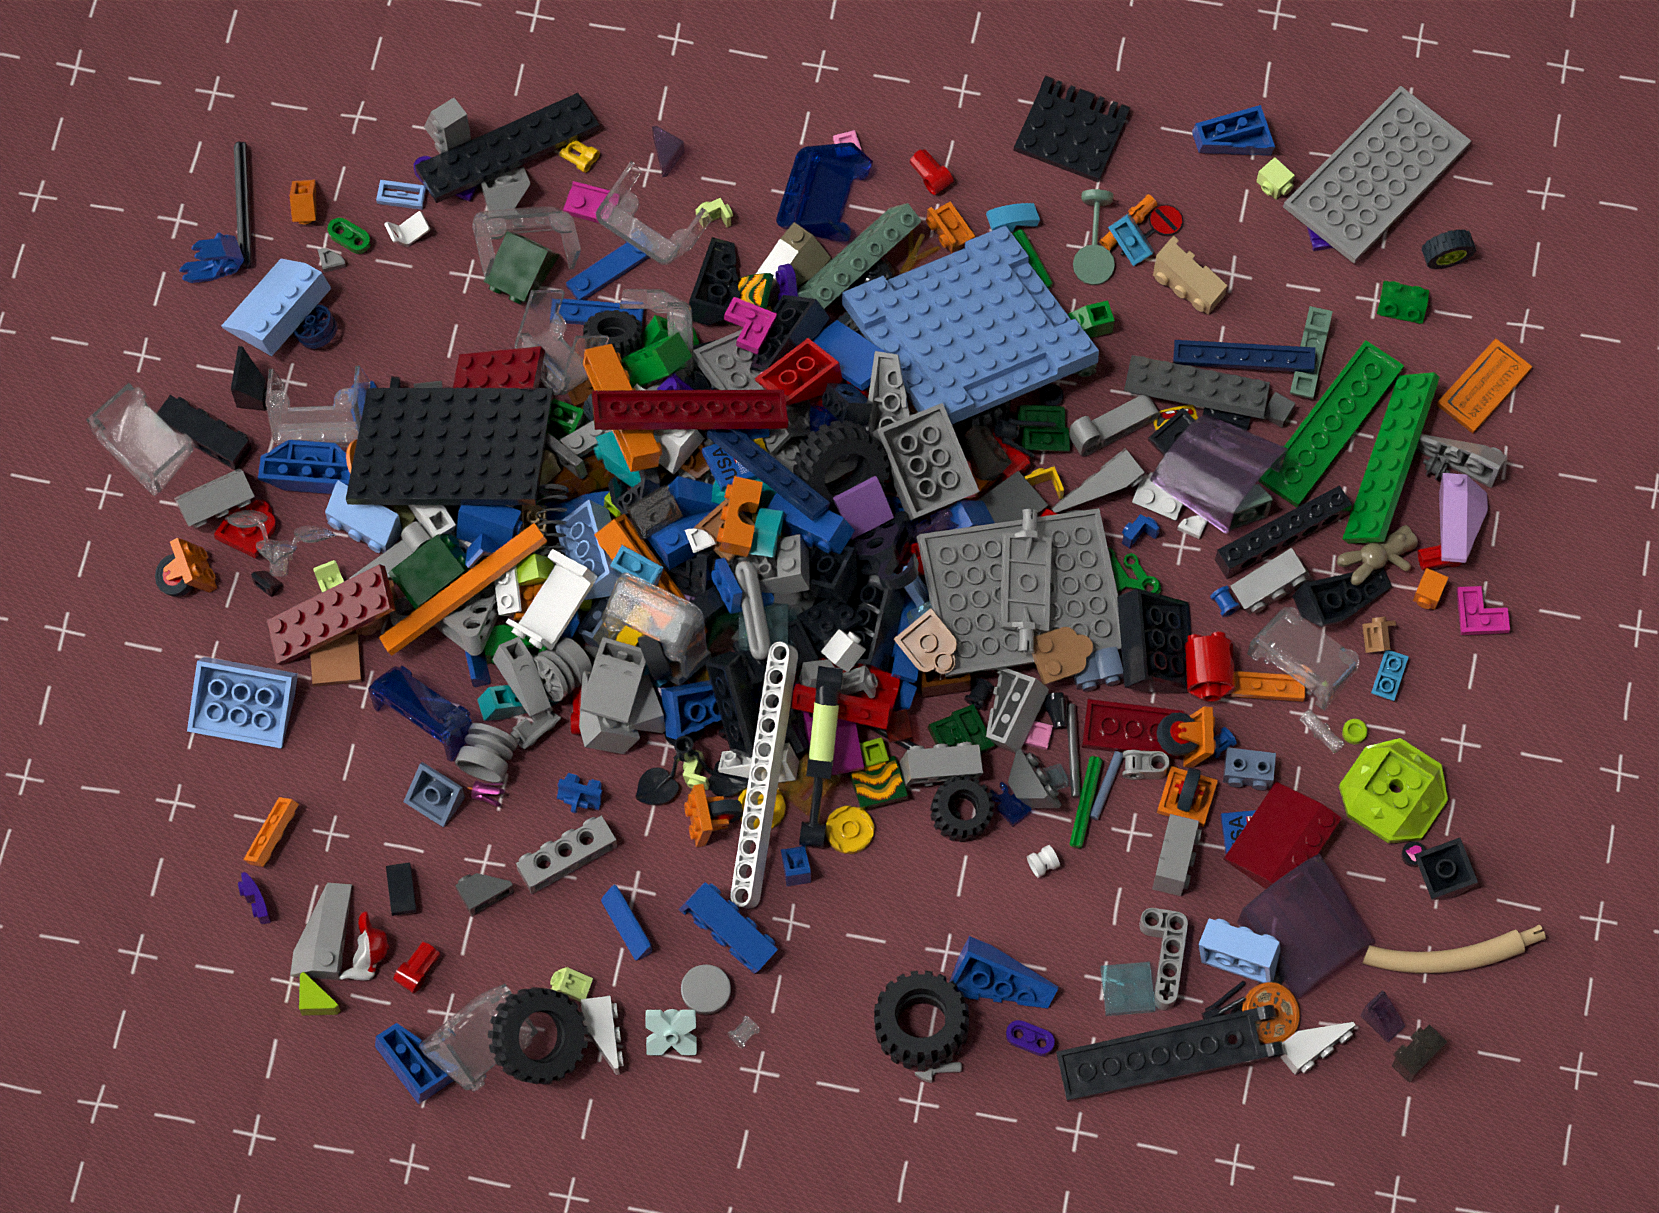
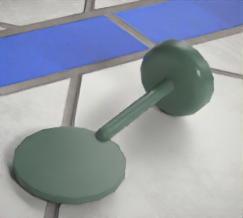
[1073,189,1115,285]

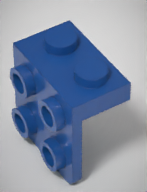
[711,558,774,614]

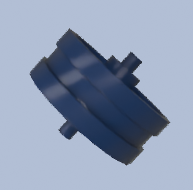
[294,305,338,349]

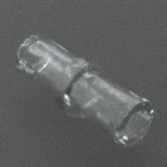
[1299,709,1344,753]

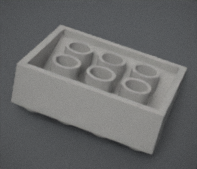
[872,403,979,520]

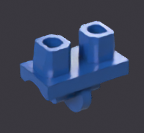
[557,773,602,813]

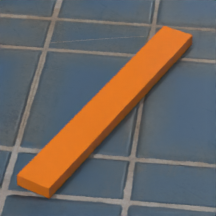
[379,523,547,656]

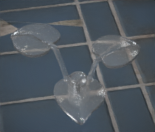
[225,510,336,576]

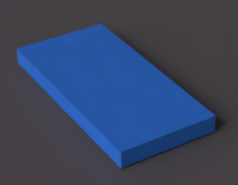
[812,320,887,391]

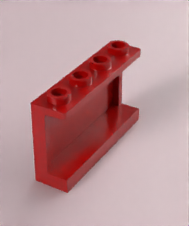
[791,657,900,729]

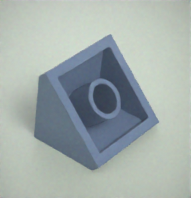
[403,762,465,827]

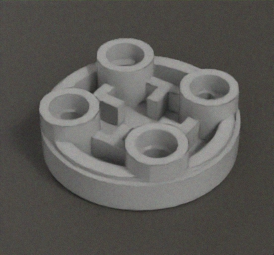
[681,964,731,1015]

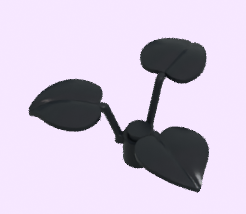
[635,728,749,805]

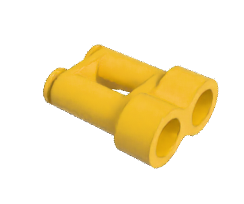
[559,141,600,173]

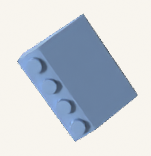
[221,259,331,356]
[187,657,298,748]

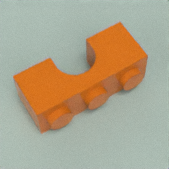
[716,476,763,557]

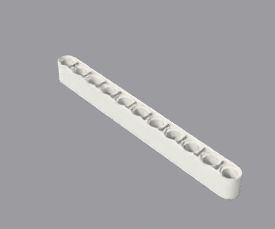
[731,642,798,909]

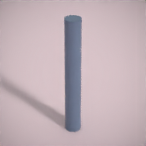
[1089,751,1123,820]

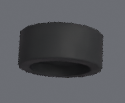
[638,631,672,680]

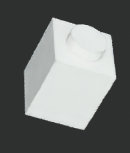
[821,629,866,672]

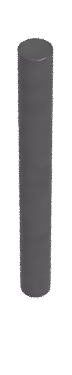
[1067,704,1081,799]

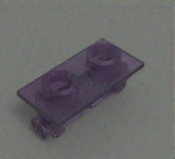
[910,508,959,544]

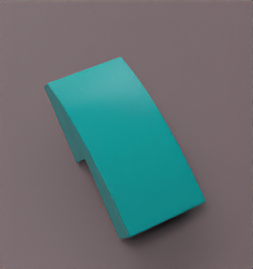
[749,508,784,558]

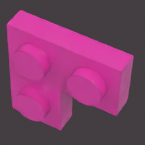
[724,297,777,355]
[1456,586,1510,635]

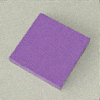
[833,476,894,539]

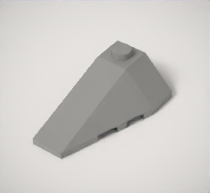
[864,351,910,435]
[1416,434,1507,488]
[1052,448,1144,513]
[290,883,352,980]

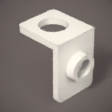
[385,211,430,247]

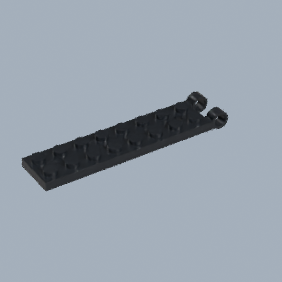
[1056,1005,1285,1102]

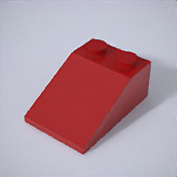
[755,338,843,406]

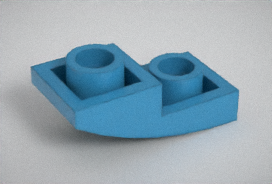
[986,203,1040,232]
[1371,650,1409,701]

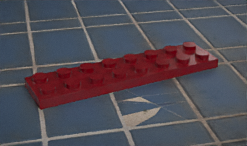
[592,389,788,430]

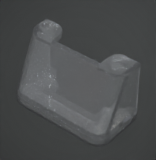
[86,383,194,496]
[1247,607,1360,711]
[419,984,538,1092]

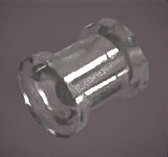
[727,1016,760,1049]

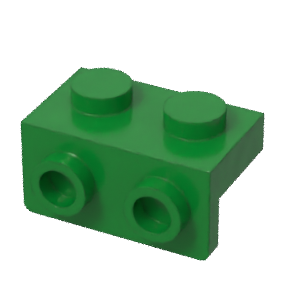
[1377,281,1429,324]

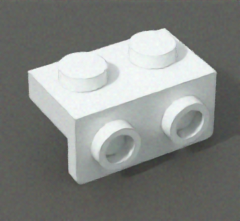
[1132,472,1189,520]
[494,565,522,617]

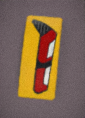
[1153,405,1198,430]

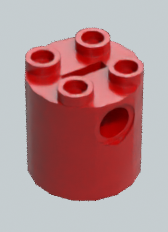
[1185,632,1235,702]

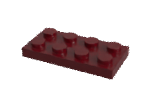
[453,346,545,390]
[1082,699,1184,759]

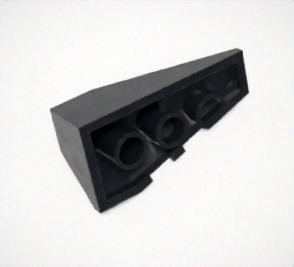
[686,237,740,326]
[751,295,830,372]
[1292,567,1392,627]

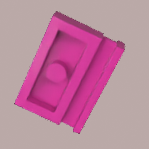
[563,181,617,225]

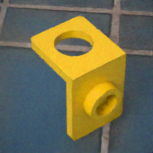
[1024,466,1064,499]

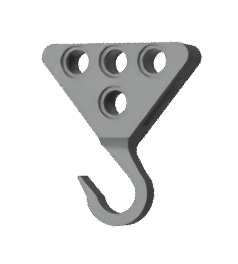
[389,581,499,655]

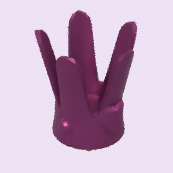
[467,780,505,807]

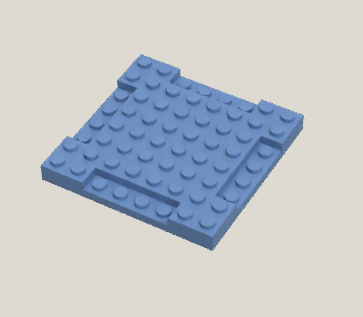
[842,226,1099,424]

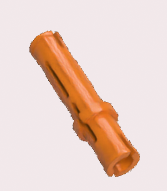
[1099,194,1157,251]

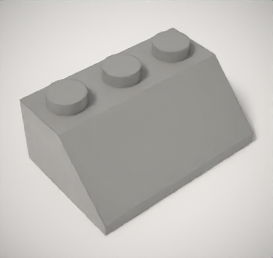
[174,469,254,528]

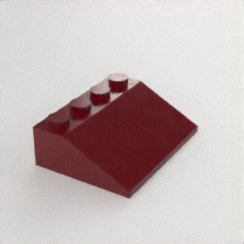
[1223,781,1342,901]

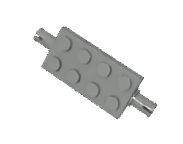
[1000,509,1052,653]

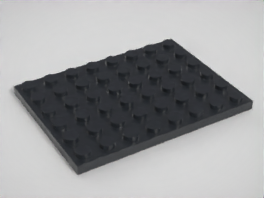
[346,388,554,505]

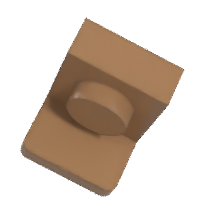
[1362,617,1396,653]

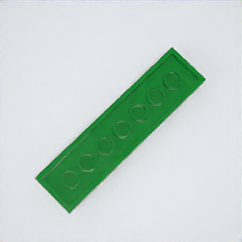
[1259,340,1404,507]
[1342,372,1440,544]

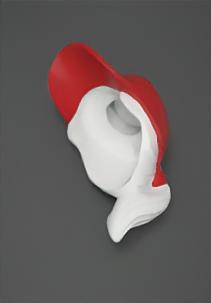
[340,911,389,980]

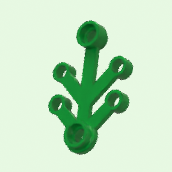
[1108,548,1161,594]

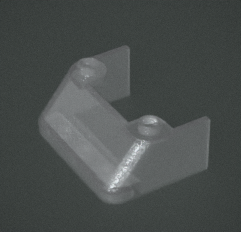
[596,161,712,265]
[472,206,581,277]
[620,289,694,390]
[515,290,609,395]
[266,366,370,447]
[602,572,707,678]

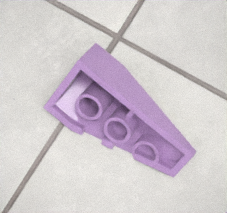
[1439,473,1488,563]

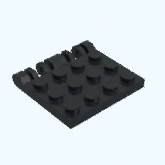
[1013,76,1131,183]

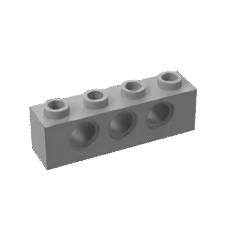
[516,816,617,894]

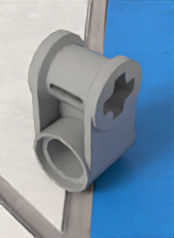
[1123,750,1169,780]

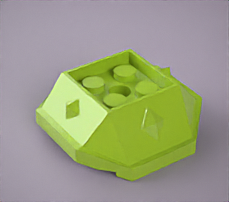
[1339,738,1448,843]

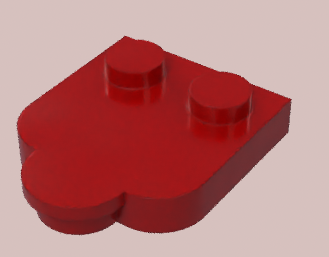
[214,500,276,559]

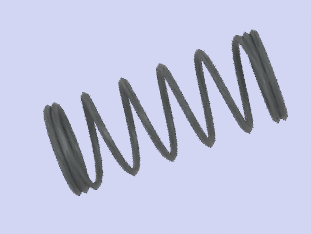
[535,484,568,557]

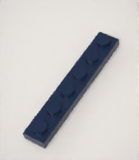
[1173,340,1316,373]
[707,429,830,521]

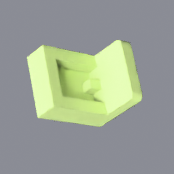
[696,198,733,227]
[313,560,344,592]
[683,750,710,790]

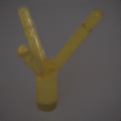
[899,230,940,274]

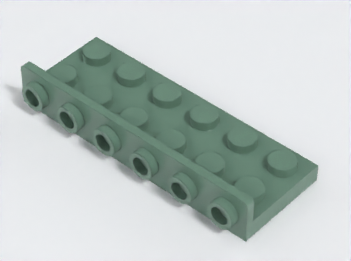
[797,203,921,309]

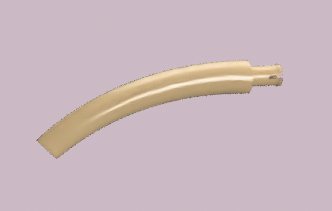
[1362,925,1546,973]

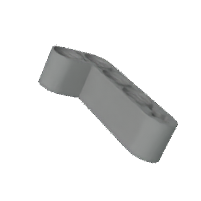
[1069,395,1160,457]
[349,522,431,583]
[1139,908,1188,1010]

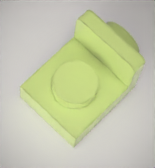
[550,967,593,1002]

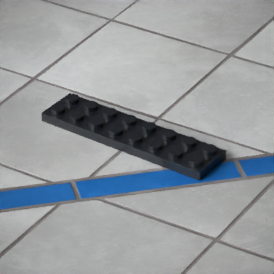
[415,93,600,203]

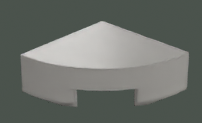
[317,248,346,273]

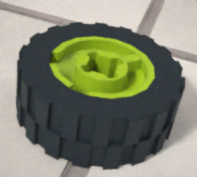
[1421,229,1476,269]

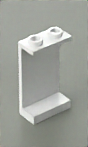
[506,549,598,651]

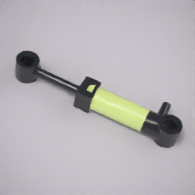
[799,666,843,848]

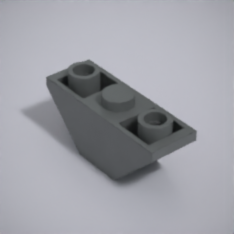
[1008,748,1062,808]

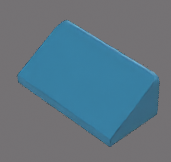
[1108,213,1154,266]
[610,545,664,592]

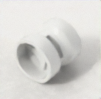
[1027,845,1060,878]

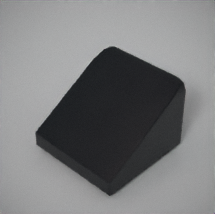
[251,571,282,597]

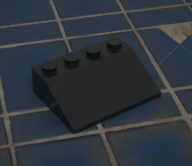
[815,572,906,672]
[1117,588,1191,693]

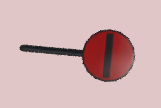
[1120,204,1183,256]

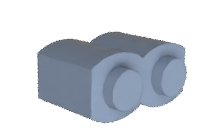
[1073,647,1124,691]

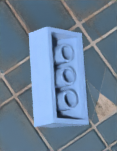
[555,499,627,600]

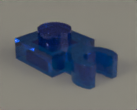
[990,782,1032,827]

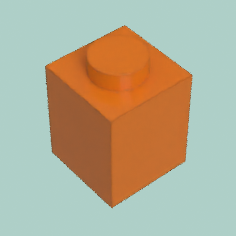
[1413,568,1449,610]

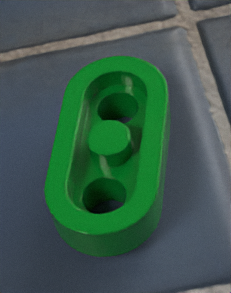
[328,218,371,254]

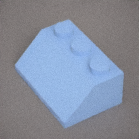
[325,481,402,553]
[1199,918,1280,983]

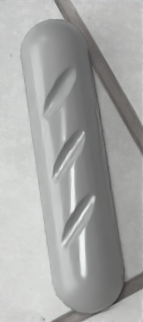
[736,561,771,660]

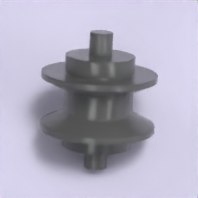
[1423,454,1450,480]

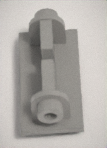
[510,707,561,749]

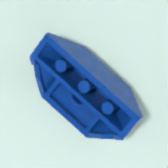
[258,440,350,494]

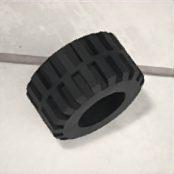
[583,310,642,360]
[930,776,994,842]

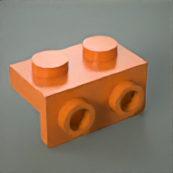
[926,201,975,253]

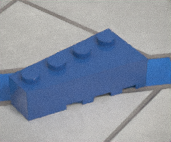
[661,680,762,739]
[678,882,778,974]

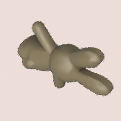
[1337,525,1418,585]

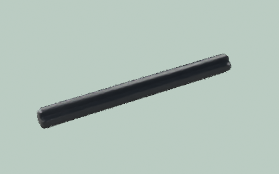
[234,141,252,269]

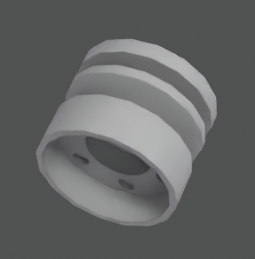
[533,637,592,702]
[455,723,518,783]

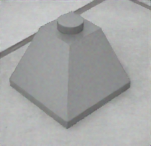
[481,167,530,218]

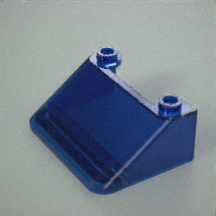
[776,142,873,242]

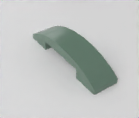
[1290,306,1333,399]

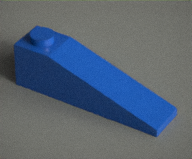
[644,511,749,570]
[950,936,1058,1008]

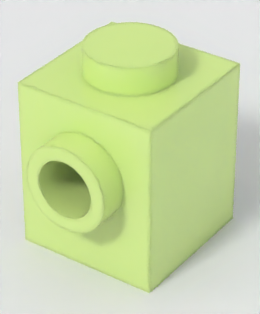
[1256,157,1295,199]

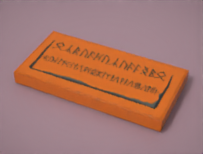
[1436,338,1533,434]

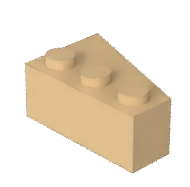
[1153,236,1227,315]

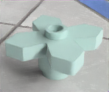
[645,1009,697,1055]

